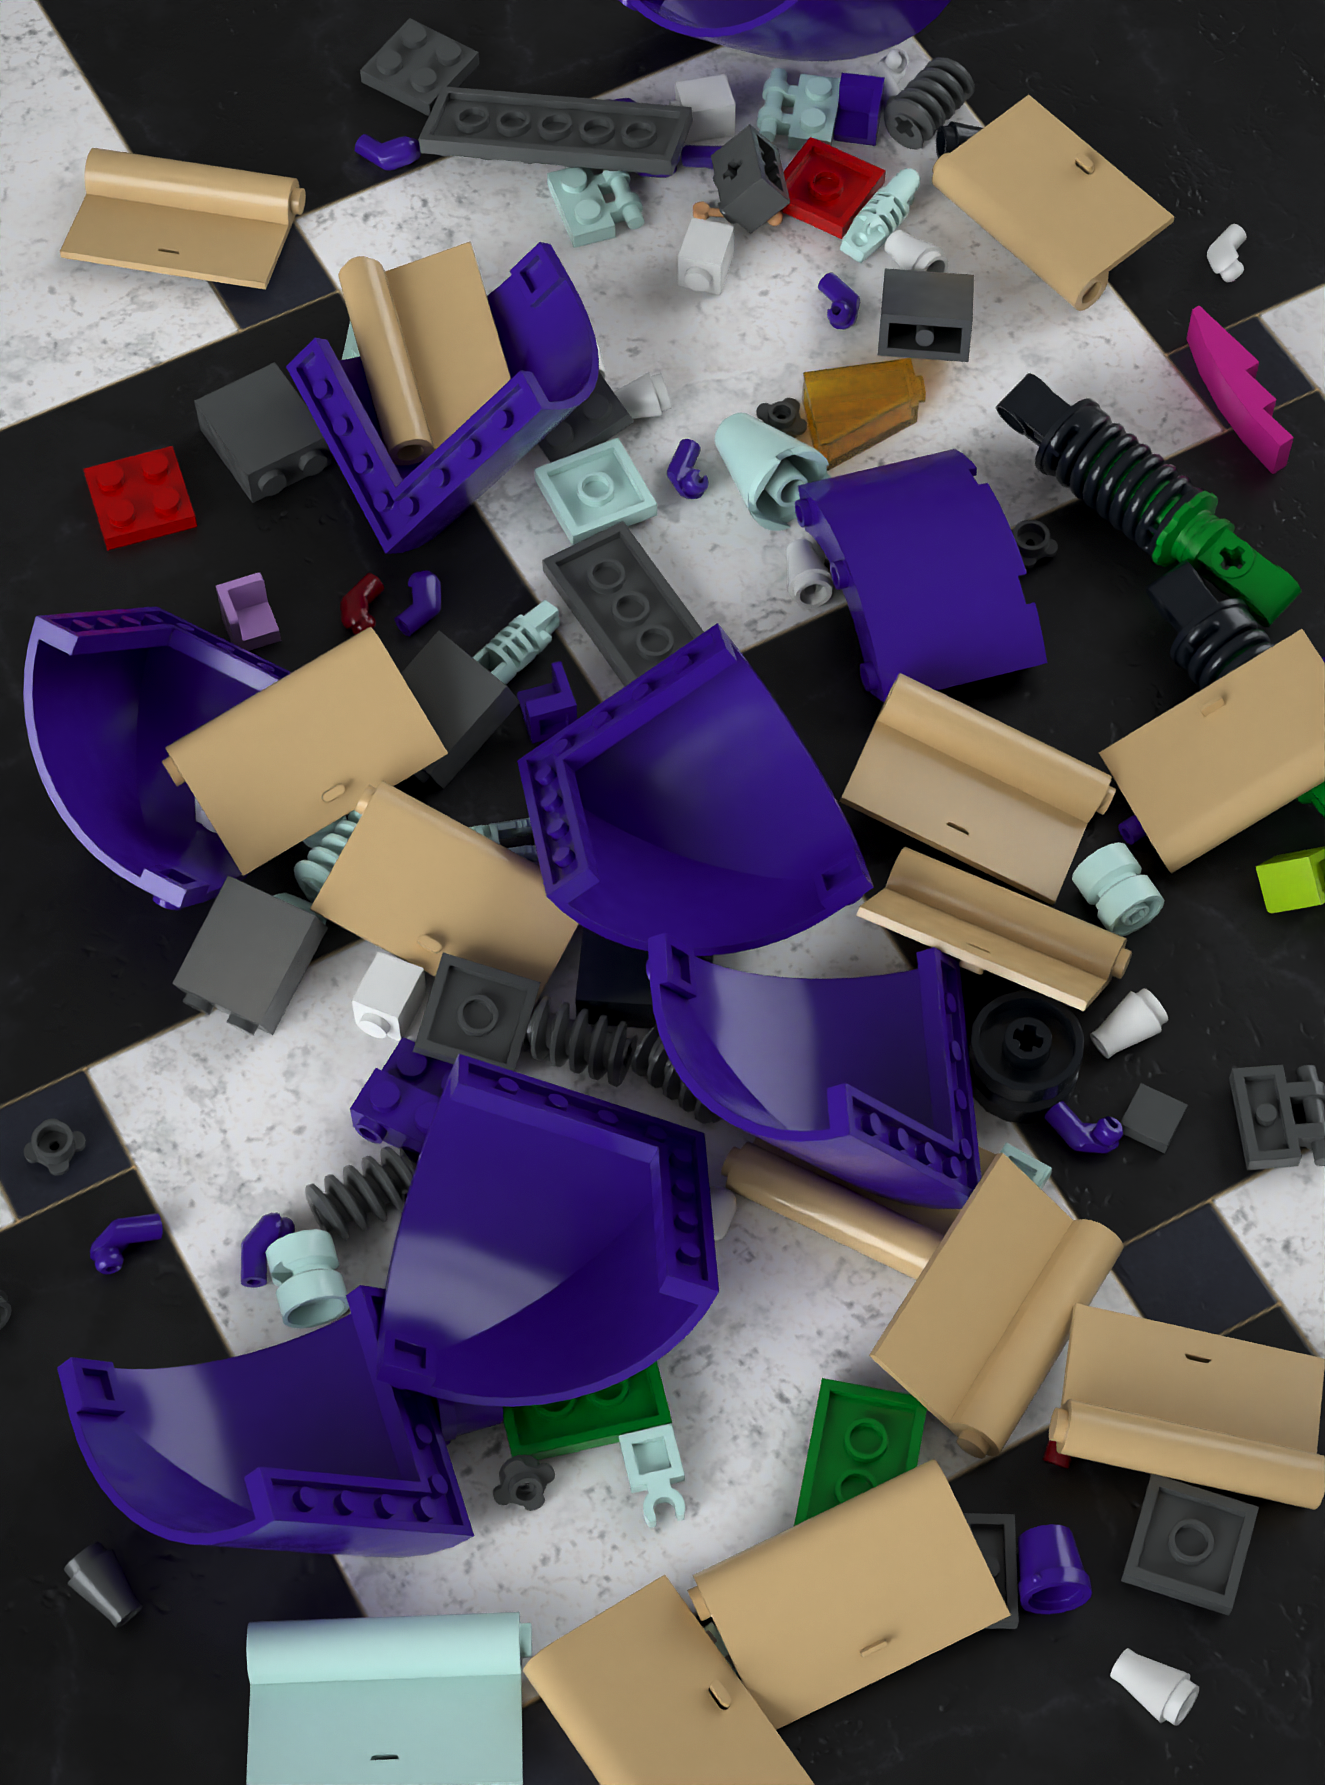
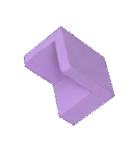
[216,573,281,651]

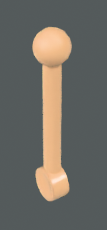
[692,202,783,226]

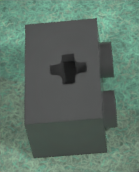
[711,124,790,234]

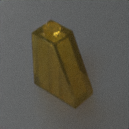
[802,358,926,471]

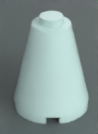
[715,413,831,531]

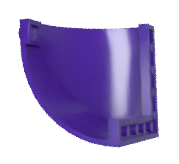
[619,0,951,61]
[286,242,599,554]
[23,606,292,910]
[517,623,874,956]
[646,933,981,1209]
[376,1054,719,1407]
[57,1285,474,1558]

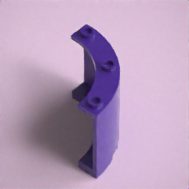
[795,449,1047,702]

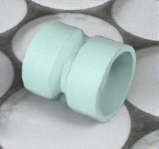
[1072,842,1165,936]
[265,1229,349,1329]

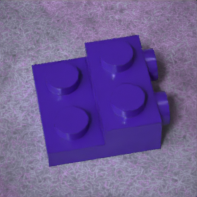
[350,1037,454,1164]

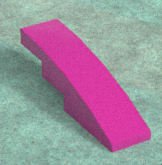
[1186,306,1294,474]

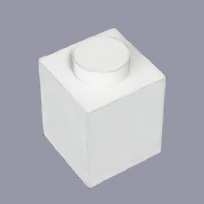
[669,73,736,143]
[677,217,734,295]
[351,951,427,1041]

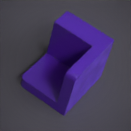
[833,73,885,146]
[517,661,577,743]

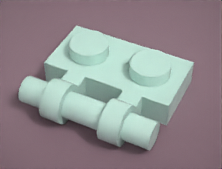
[757,68,841,150]
[547,167,644,248]

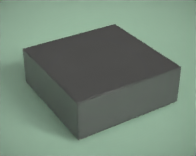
[1120,1083,1188,1154]

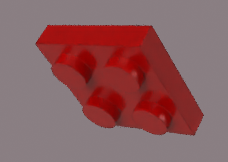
[780,137,886,239]
[83,446,197,551]

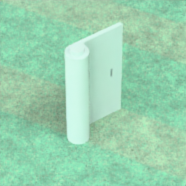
[246,1612,532,1785]

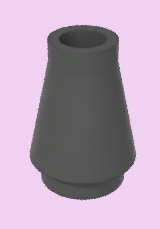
[64,1542,143,1628]

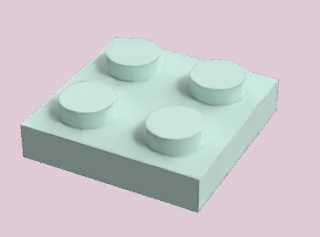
[534,437,657,545]

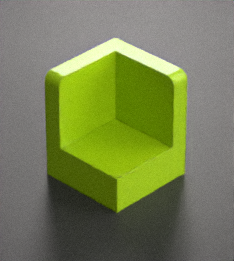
[1255,846,1325,913]

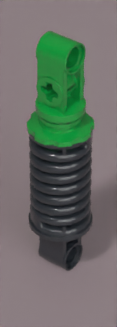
[996,373,1302,628]
[1145,560,1325,819]

